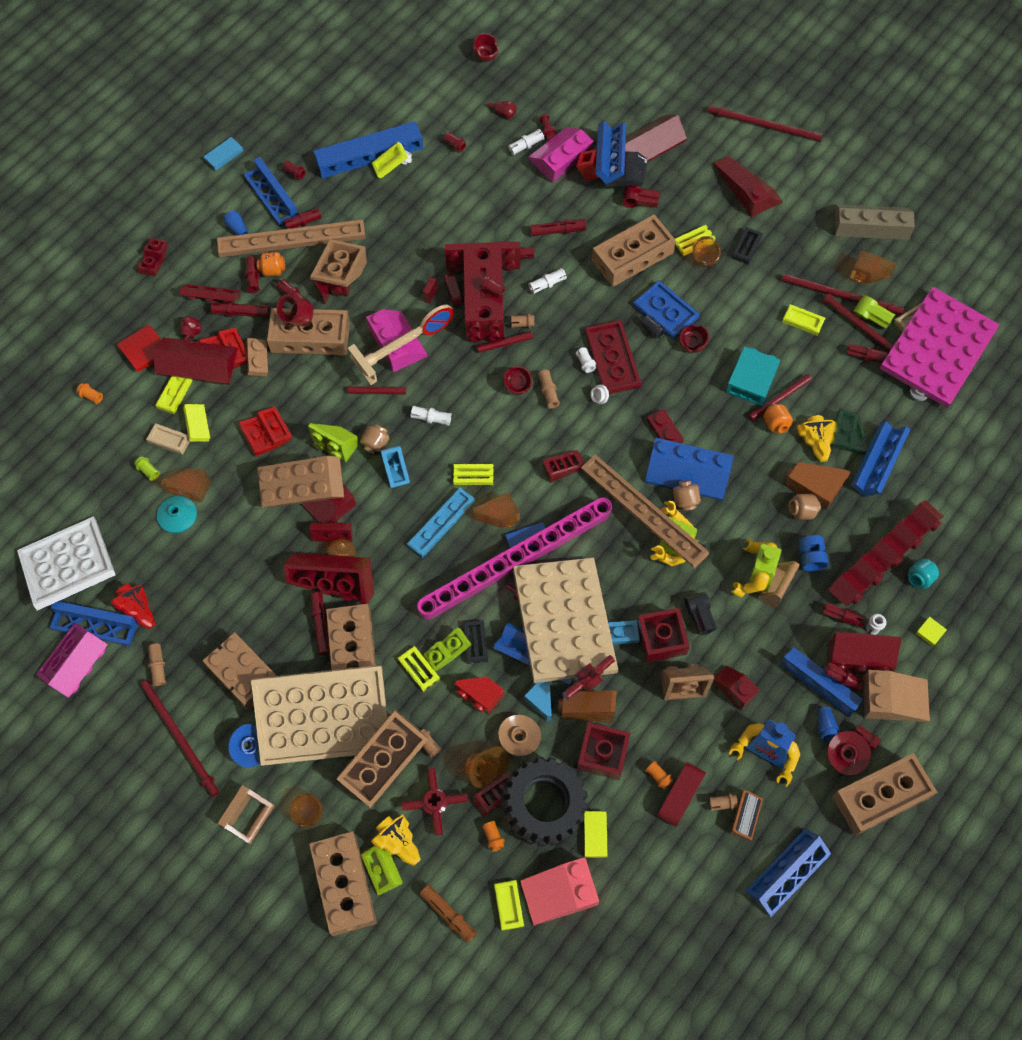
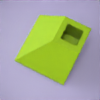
[308,423,359,463]

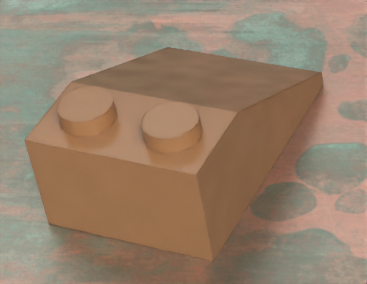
[310,239,367,287]
[661,664,714,700]
[863,670,930,722]

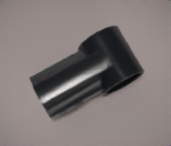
[684,592,717,635]

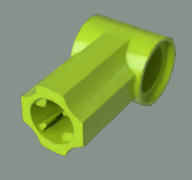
[853,295,895,329]

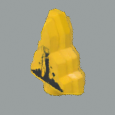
[797,415,837,462]
[371,814,421,866]

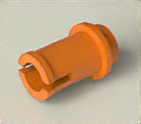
[77,383,103,404]
[645,761,673,790]
[482,821,505,852]

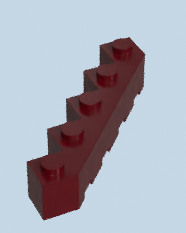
[828,500,944,607]

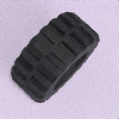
[500,757,588,847]

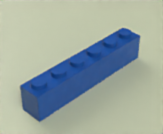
[314,121,423,178]

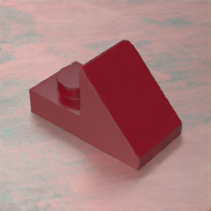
[312,279,350,304]

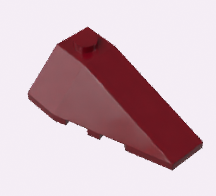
[714,156,782,217]

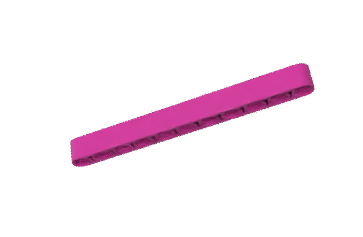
[418,498,612,620]

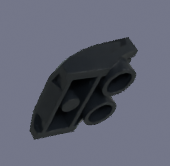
[606,152,647,187]

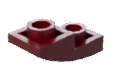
[137,238,168,276]

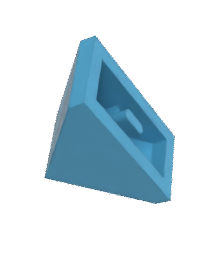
[381,445,410,488]
[525,681,551,721]

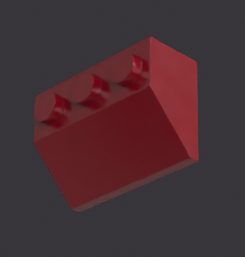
[301,456,356,523]
[827,632,901,674]

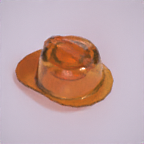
[462,746,510,788]

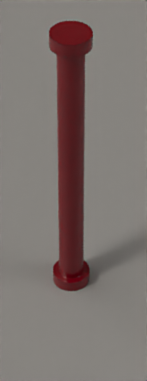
[822,293,894,352]

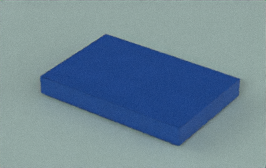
[633,280,700,340]

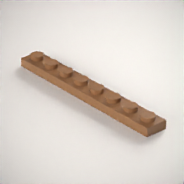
[217,220,366,257]
[581,454,709,568]

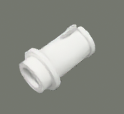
[576,348,596,373]
[866,614,886,635]

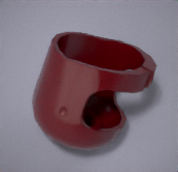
[276,294,314,326]

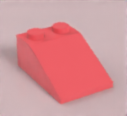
[521,857,599,925]

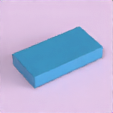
[204,137,243,171]

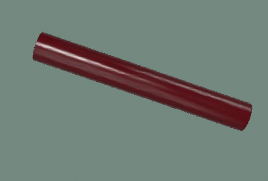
[477,331,533,353]
[348,386,407,395]

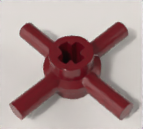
[563,655,615,700]
[402,768,468,836]

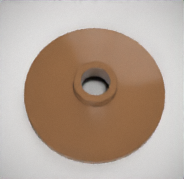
[498,715,541,757]

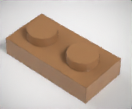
[246,338,268,376]

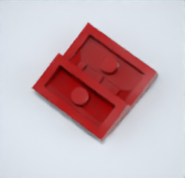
[117,324,161,372]
[198,328,247,369]
[238,407,292,457]

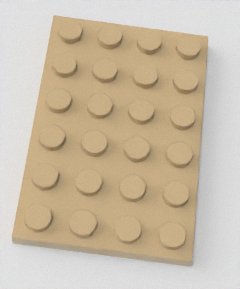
[513,558,618,683]
[251,665,387,766]

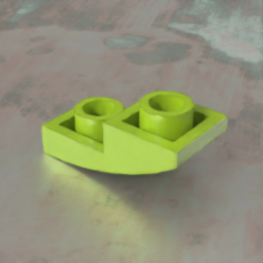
[424,628,471,671]

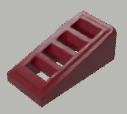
[542,450,585,483]
[472,772,510,817]

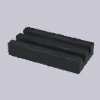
[732,227,763,265]
[463,620,488,664]

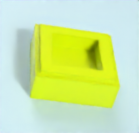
[916,617,947,647]

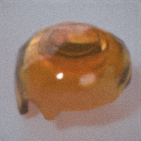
[693,236,721,267]
[325,538,356,557]
[289,794,324,828]

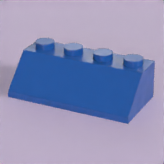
[645,438,734,501]

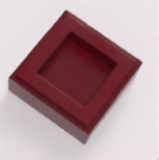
[422,277,438,304]

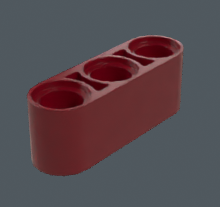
[657,762,706,827]

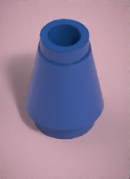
[223,210,248,235]
[818,707,840,741]

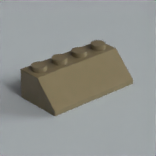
[834,204,915,240]

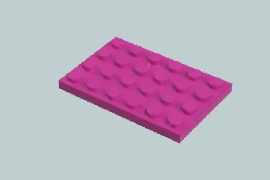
[880,287,1000,408]

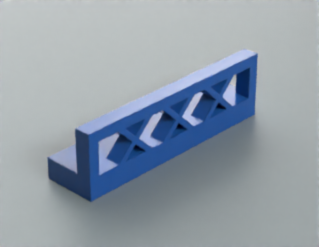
[595,121,626,184]
[243,157,298,227]
[851,421,910,497]
[50,601,138,646]
[494,623,575,684]
[780,647,863,717]
[745,828,831,917]

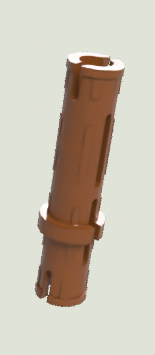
[419,884,477,944]

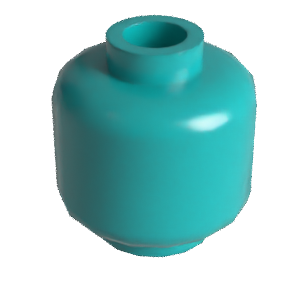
[907,558,939,589]

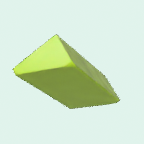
[361,845,403,895]

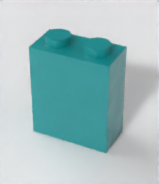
[726,346,781,406]

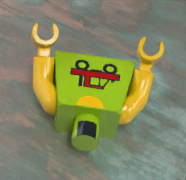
[651,501,707,566]
[731,539,781,598]

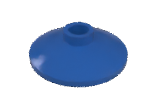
[228,724,261,767]

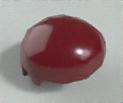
[473,33,499,62]
[679,324,709,353]
[503,366,532,395]

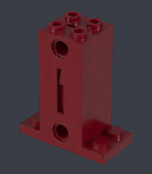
[445,242,520,342]

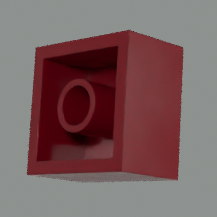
[637,608,690,663]
[577,722,631,780]

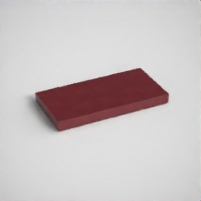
[584,320,642,394]

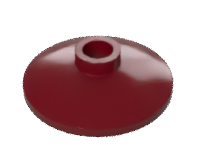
[827,731,871,775]

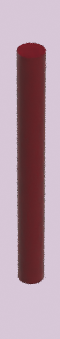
[748,374,812,421]

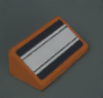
[730,790,763,841]

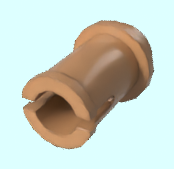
[511,313,535,328]
[421,729,441,758]
[709,793,738,811]

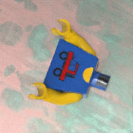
[729,720,800,787]

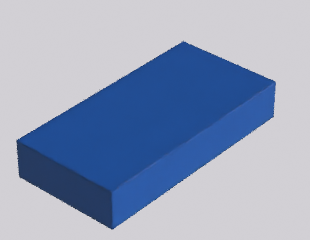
[505,522,550,549]

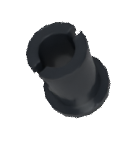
[641,315,665,338]

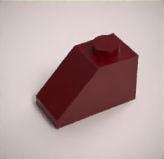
[713,665,760,710]

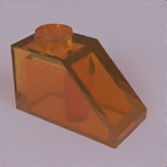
[850,250,897,284]
[161,468,211,503]
[473,492,520,528]

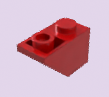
[577,149,600,181]
[455,677,504,715]

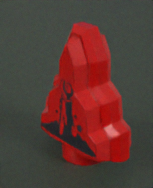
[111,583,156,629]

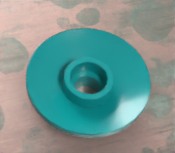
[157,496,197,533]

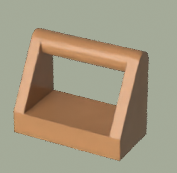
[758,561,799,609]
[217,785,274,844]

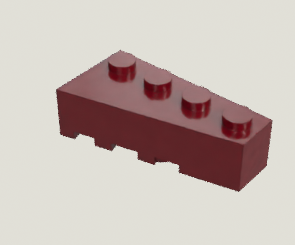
[284,553,374,605]

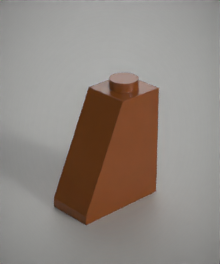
[785,462,850,510]
[558,690,617,723]

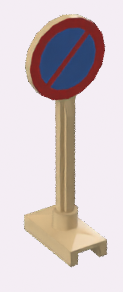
[348,305,454,385]

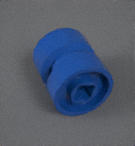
[797,535,829,572]

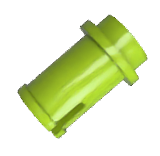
[135,456,160,481]

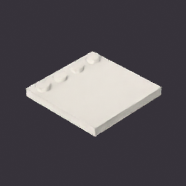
[17,516,116,610]

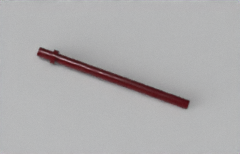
[708,105,823,142]
[782,274,904,315]
[140,680,220,797]

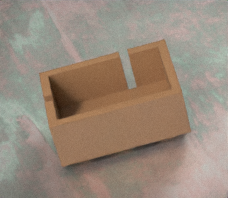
[203,632,277,711]

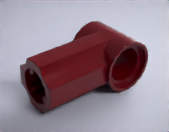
[622,186,660,208]

